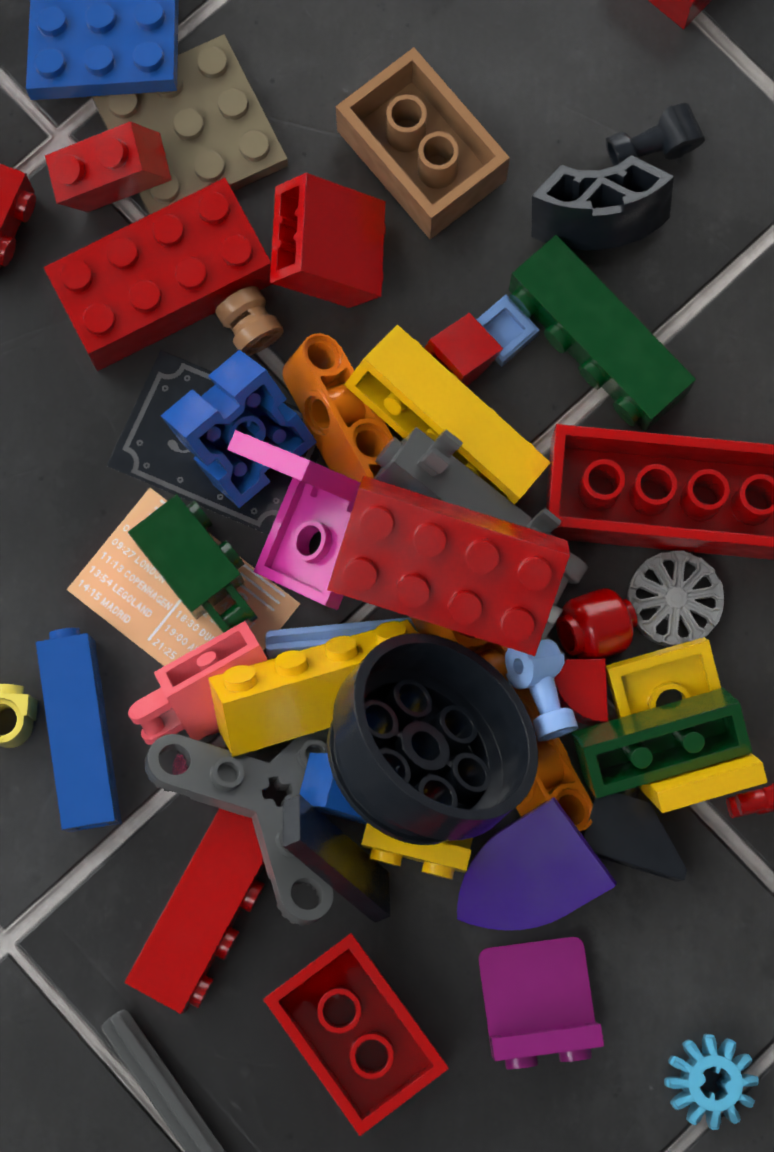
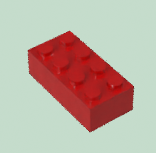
[43,178,272,371]
[327,476,570,656]

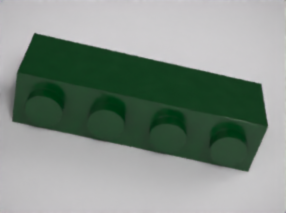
[509,235,696,432]

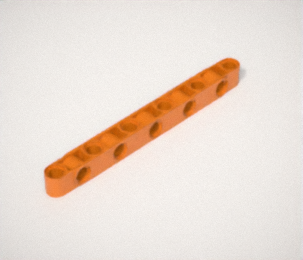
[282,333,593,832]

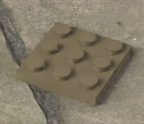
[92,34,288,215]

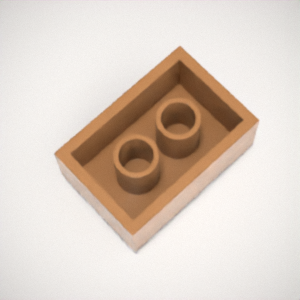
[336,47,510,239]

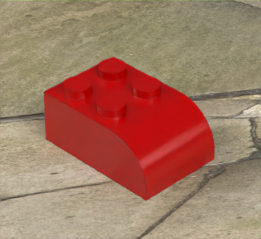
[263,933,449,1136]

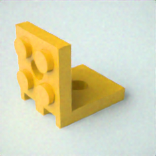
[606,637,768,813]

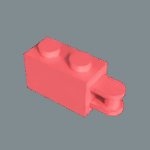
[128,621,268,745]

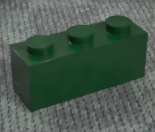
[571,688,752,799]

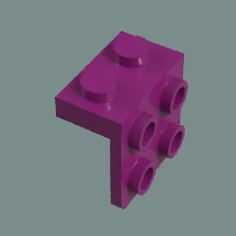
[478,937,604,1070]

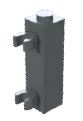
[374,427,562,536]

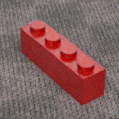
[124,808,265,1014]

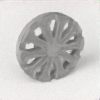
[627,551,724,647]

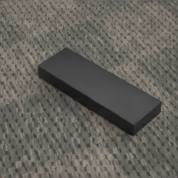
[283,794,391,923]

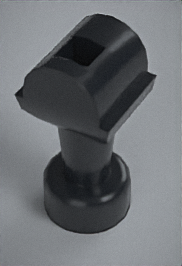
[606,103,705,166]

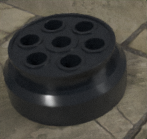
[327,633,538,845]

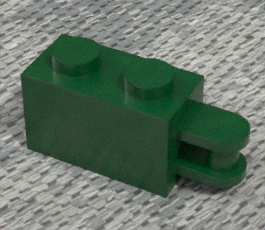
[128,494,258,633]

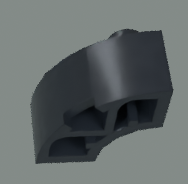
[531,155,674,250]

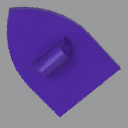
[457,797,617,931]

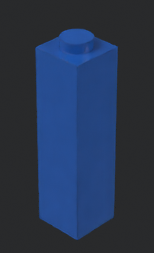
[36,628,122,832]

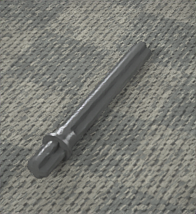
[101,1009,225,1152]

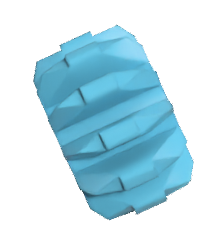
[664,1034,759,1130]

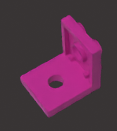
[227,430,361,610]

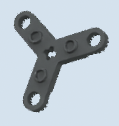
[144,728,333,926]

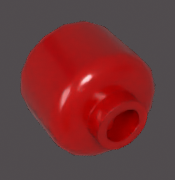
[556,588,637,659]

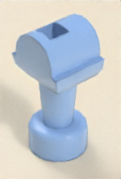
[505,639,578,741]

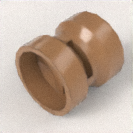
[215,286,284,356]

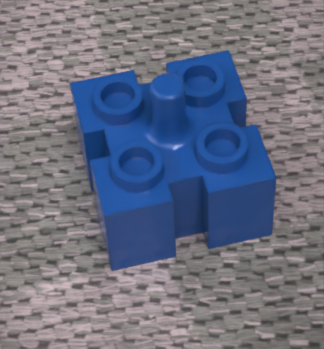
[161,349,317,508]

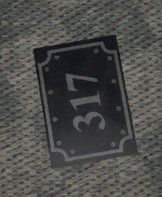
[107,350,320,535]

